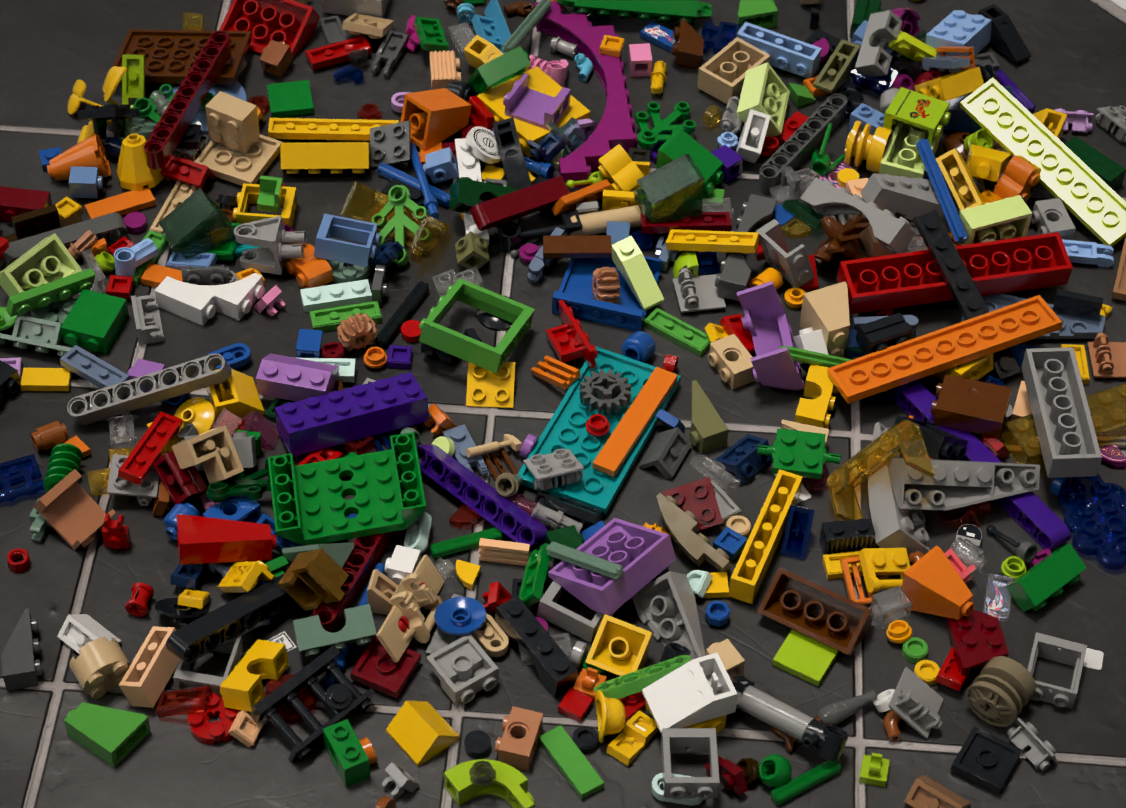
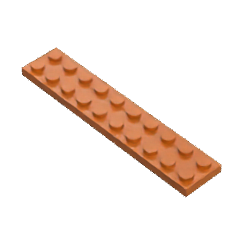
[827,295,1062,404]

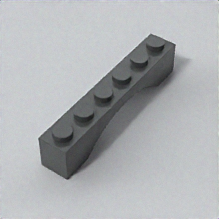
[715,194,777,302]

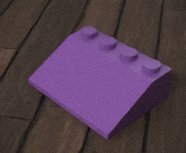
[548,518,676,616]

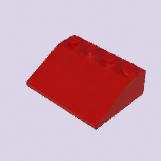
[219,0,320,59]

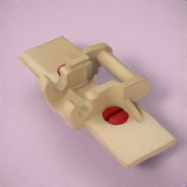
[376,555,444,663]

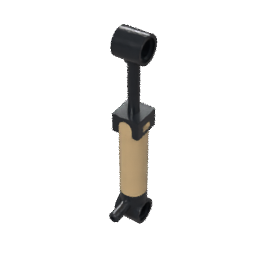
[499,197,672,253]

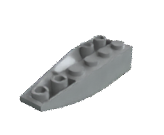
[868,422,930,555]
[890,458,1040,510]

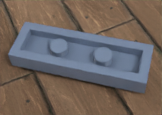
[60,345,130,389]

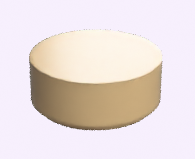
[726,515,751,538]

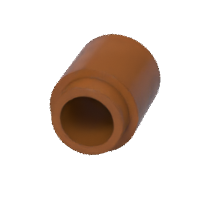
[30,421,69,451]

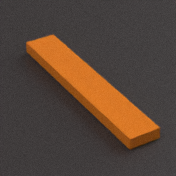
[592,366,678,477]

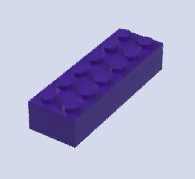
[274,372,429,456]

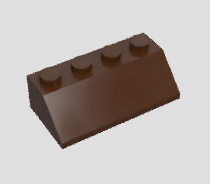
[757,567,874,656]

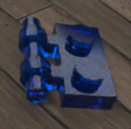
[701,21,741,54]
[0,454,44,503]

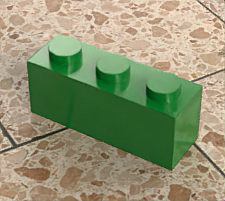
[1006,543,1087,612]

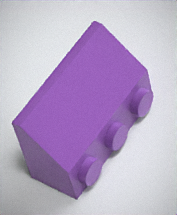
[256,353,339,402]

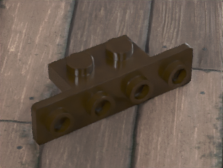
[2,204,83,243]

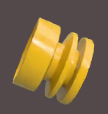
[844,120,893,173]

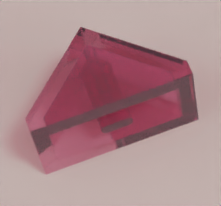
[230,410,280,451]

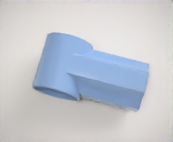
[114,238,158,276]

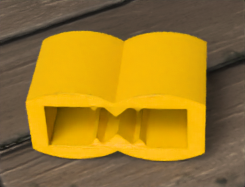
[598,144,646,192]

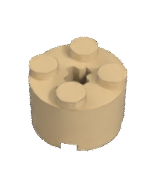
[69,637,131,699]

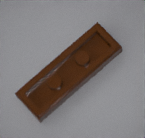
[543,235,612,258]

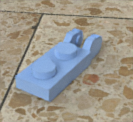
[1062,239,1114,268]

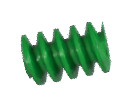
[43,443,83,492]

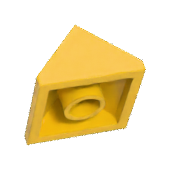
[585,614,653,676]
[386,700,460,767]

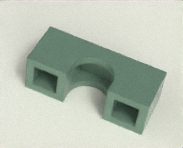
[293,604,377,657]

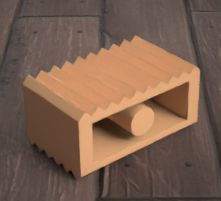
[429,50,461,90]

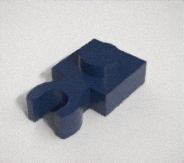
[369,241,404,268]

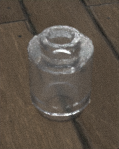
[949,537,987,573]

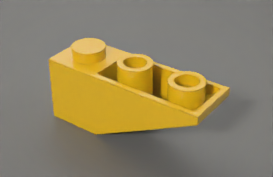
[464,35,503,69]

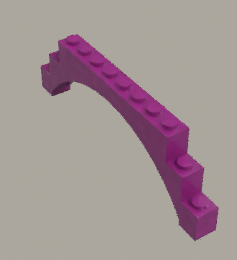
[535,1,638,188]

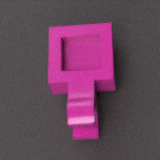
[405,15,420,52]

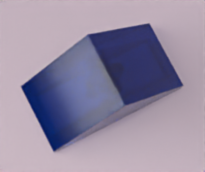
[780,505,815,559]

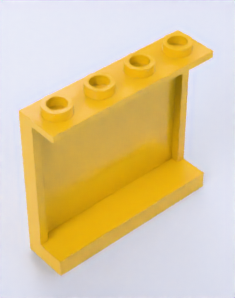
[477,66,591,158]

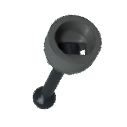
[986,525,1038,563]

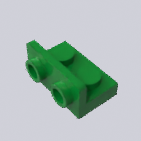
[414,16,449,52]

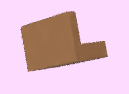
[904,775,971,808]

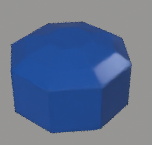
[705,600,731,627]

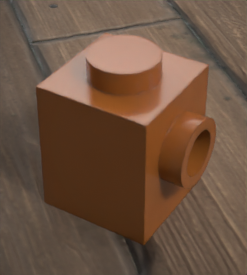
[259,40,294,78]

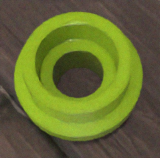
[94,251,115,272]
[1001,556,1026,580]

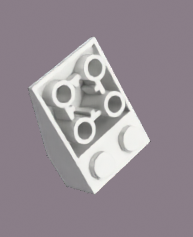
[642,653,738,734]

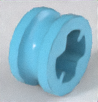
[457,3,475,24]

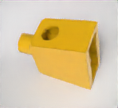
[966,144,1011,182]

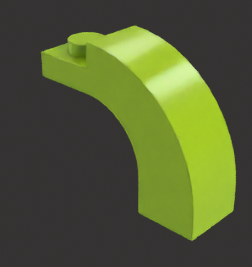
[444,759,536,808]

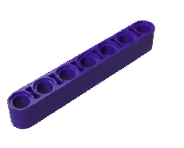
[417,444,548,547]

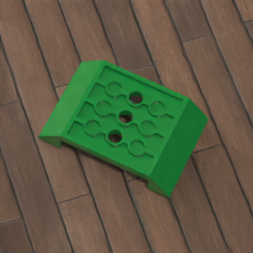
[268,432,427,546]

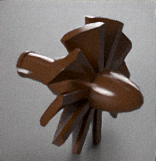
[813,213,869,264]

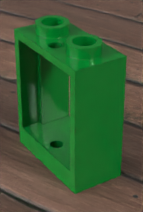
[468,46,531,95]

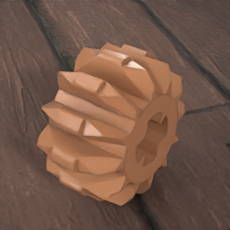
[591,267,620,304]
[337,312,378,352]

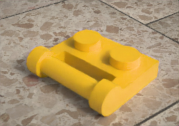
[858,548,910,593]

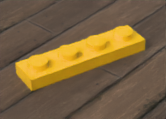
[666,229,760,254]

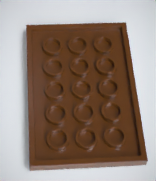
[112,29,252,86]

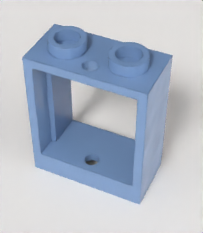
[314,214,380,267]

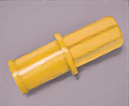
[650,61,667,95]

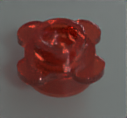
[357,103,383,120]

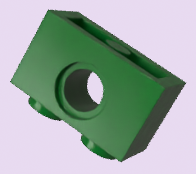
[323,719,370,787]

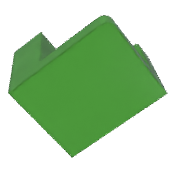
[257,176,283,213]

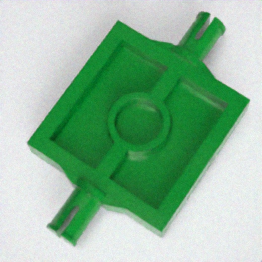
[757,428,841,479]

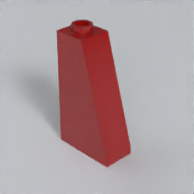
[177,514,277,565]

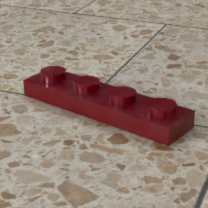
[640,212,732,234]

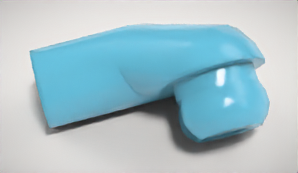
[574,53,593,82]

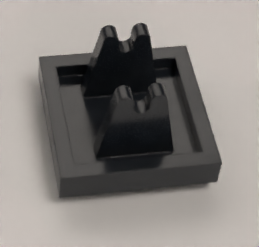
[78,104,140,139]

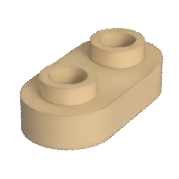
[471,614,509,657]

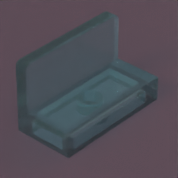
[546,117,587,154]

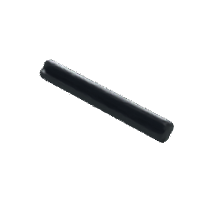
[375,281,429,348]

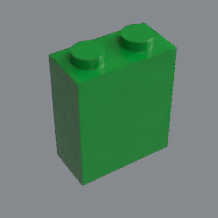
[60,289,129,354]

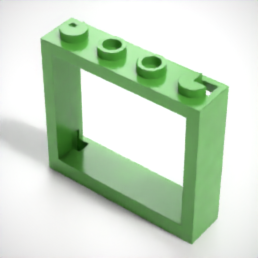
[419,278,535,373]

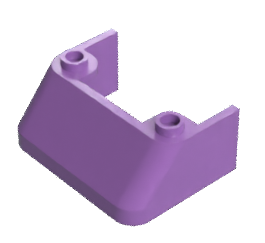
[737,281,805,391]

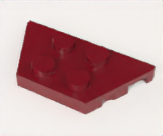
[945,610,1009,675]

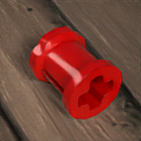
[125,583,154,617]

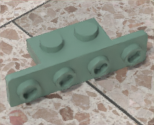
[0,315,71,357]

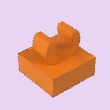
[424,403,457,436]
[573,667,607,702]

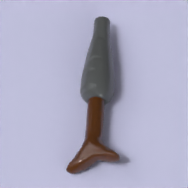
[771,690,877,752]

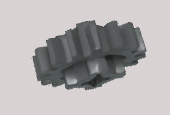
[579,369,631,415]

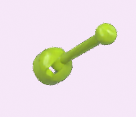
[566,171,607,189]

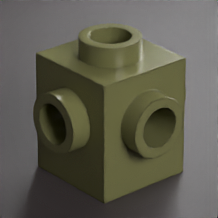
[455,231,489,273]

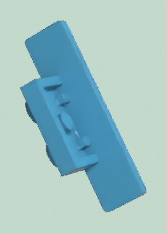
[471,0,511,54]

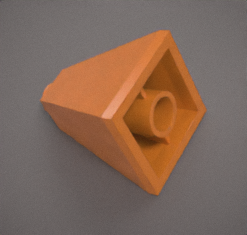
[901,545,975,620]

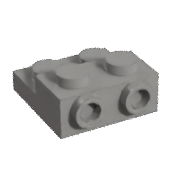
[426,634,499,705]

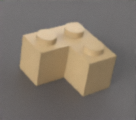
[172,425,244,484]

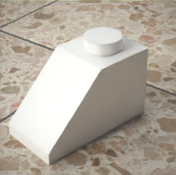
[736,109,771,164]

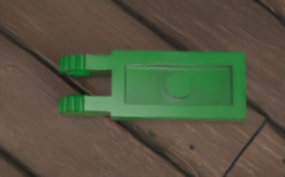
[519,543,553,608]

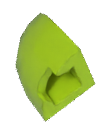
[673,251,699,278]

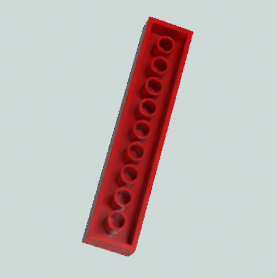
[837,232,1073,314]

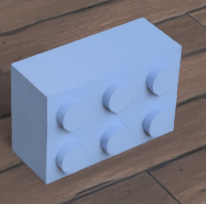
[926,10,992,56]

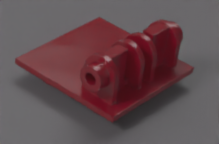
[662,477,723,531]

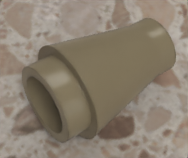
[495,473,523,497]

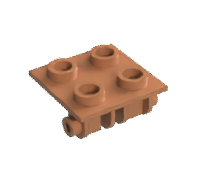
[1087,333,1126,378]

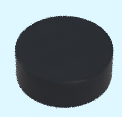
[572,726,599,754]
[464,730,491,758]

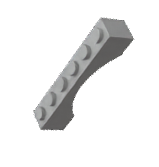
[800,177,916,254]

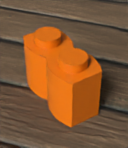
[993,155,1042,202]
[284,243,333,289]

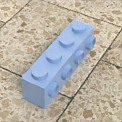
[736,22,822,78]

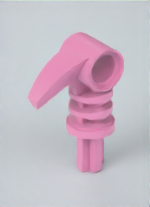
[525,55,568,87]

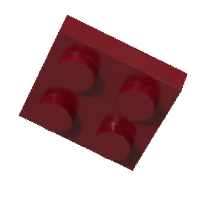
[350,637,421,698]

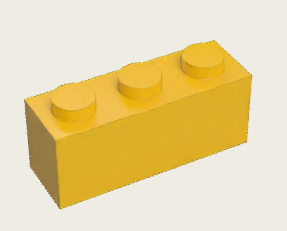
[936,148,985,211]

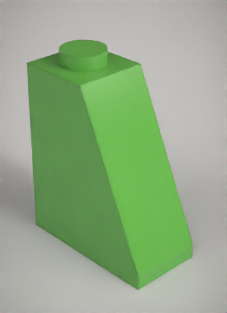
[736,0,778,33]
[64,702,151,767]

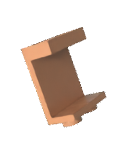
[33,469,116,551]

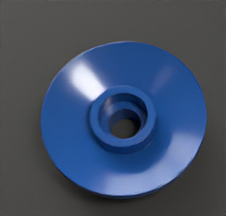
[435,597,486,636]

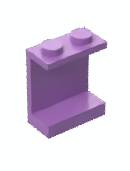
[503,73,571,131]

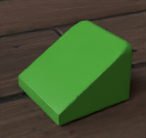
[788,83,816,107]

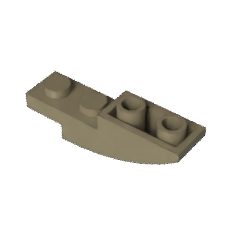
[657,493,731,572]

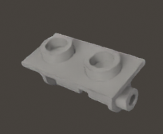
[720,96,743,135]
[1007,718,1058,771]

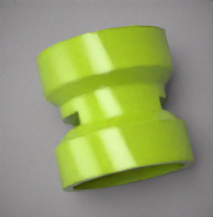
[964,129,994,153]

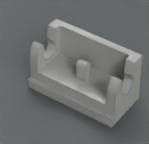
[131,295,164,345]

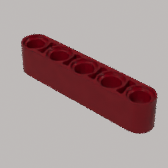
[469,176,570,231]

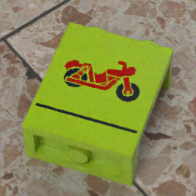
[883,87,951,145]

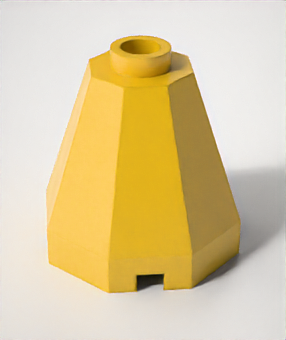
[116,134,165,191]

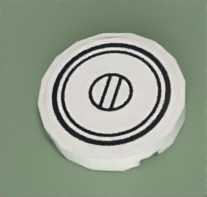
[466,126,501,164]

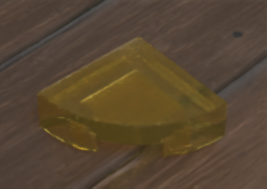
[781,217,812,238]

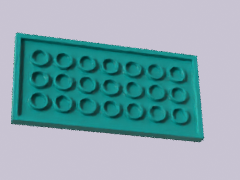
[518,346,681,515]

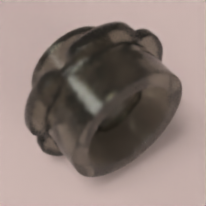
[469,761,496,787]

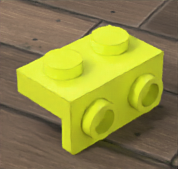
[888,30,937,61]

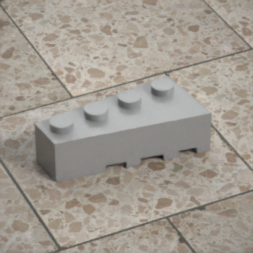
[860,173,960,227]

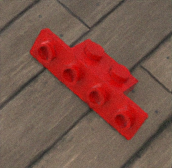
[545,300,598,369]

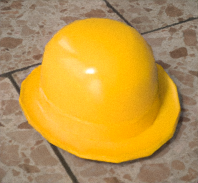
[595,690,626,743]

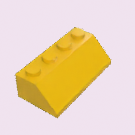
[280,142,370,174]

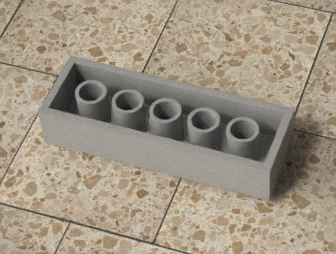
[1021,347,1102,478]

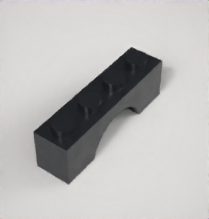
[495,595,578,698]

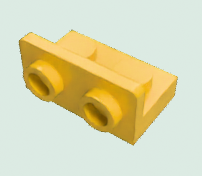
[218,561,275,593]

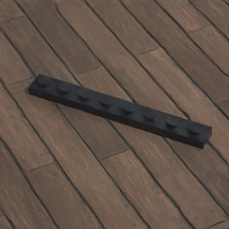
[913,210,1021,382]

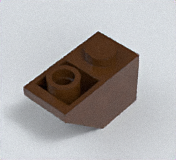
[671,19,704,69]

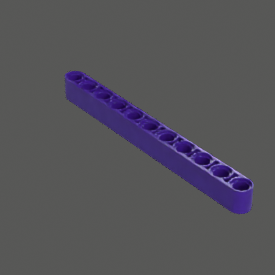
[884,380,1071,551]

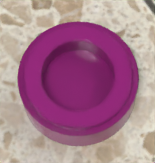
[124,212,147,233]

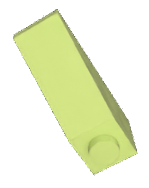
[611,236,664,311]

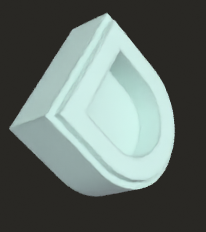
[687,570,713,598]

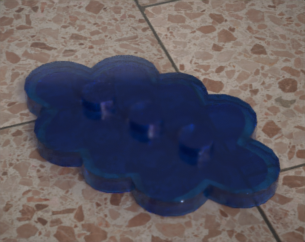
[1058,473,1126,570]

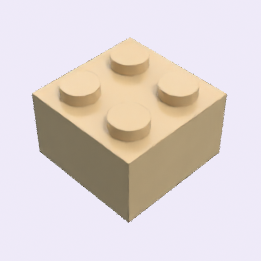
[205,91,260,153]

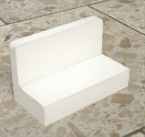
[57,614,122,654]

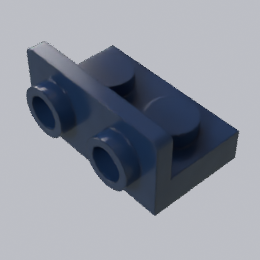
[715,434,772,485]

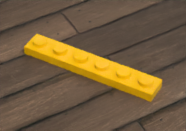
[268,118,399,141]

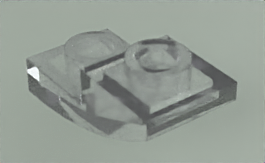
[432,266,485,296]

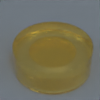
[702,105,722,127]

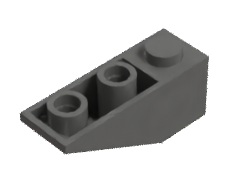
[1,608,42,691]

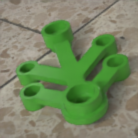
[372,185,429,266]

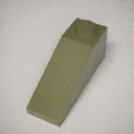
[813,39,861,93]
[689,380,729,454]

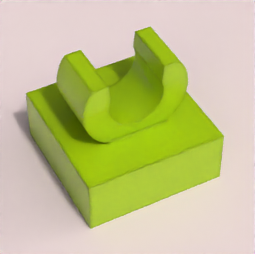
[859,753,890,787]

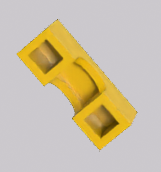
[794,364,839,428]
[220,639,289,712]

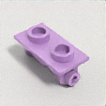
[1054,109,1094,133]

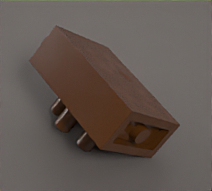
[930,374,1012,439]

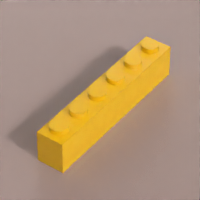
[728,469,803,604]

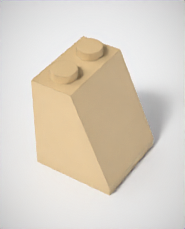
[799,281,850,358]

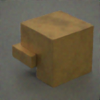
[278,548,349,611]

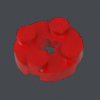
[187,692,240,745]

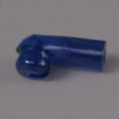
[332,65,364,83]

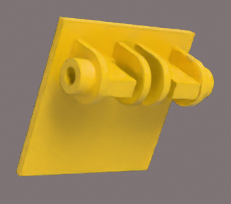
[466,362,515,408]

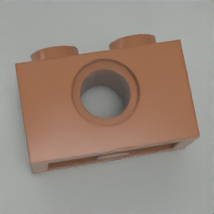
[494,706,543,771]

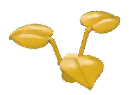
[67,66,129,144]

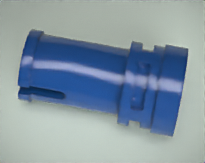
[525,157,554,179]

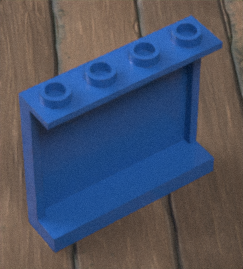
[552,255,662,331]

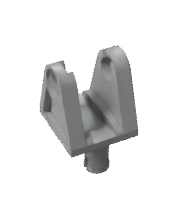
[234,216,307,275]

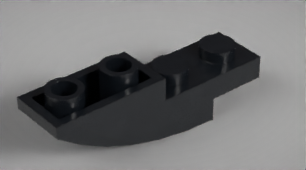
[492,117,532,190]

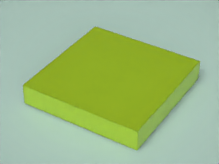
[772,629,840,686]

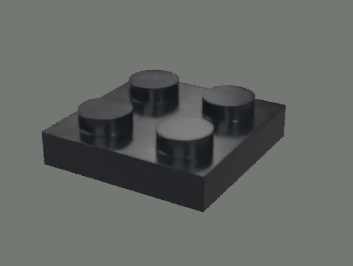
[950,726,1023,794]

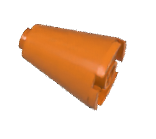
[47,134,111,181]

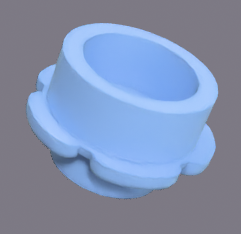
[717,132,738,150]

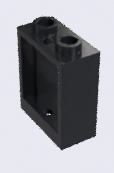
[889,416,968,461]

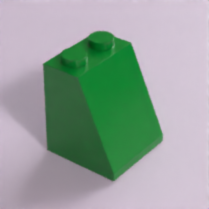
[655,128,724,202]

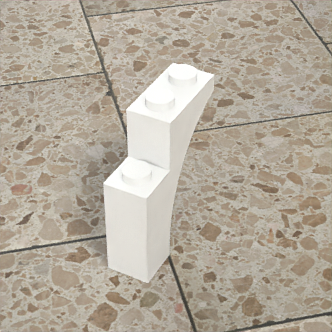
[154,273,265,326]

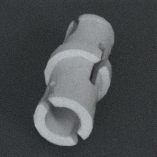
[531,502,583,534]

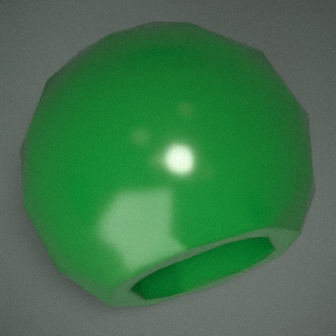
[758,754,792,788]

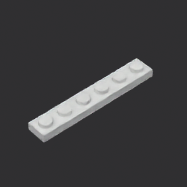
[455,138,489,245]

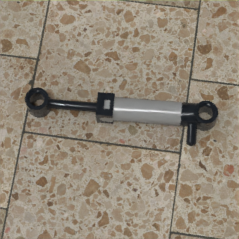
[659,642,849,761]

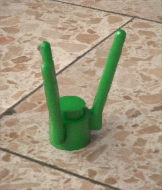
[809,123,845,176]

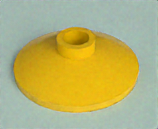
[174,397,216,434]

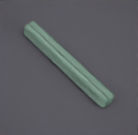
[503,0,552,52]
[546,541,624,580]

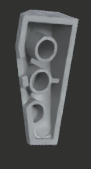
[632,571,706,660]

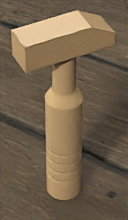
[466,434,523,458]

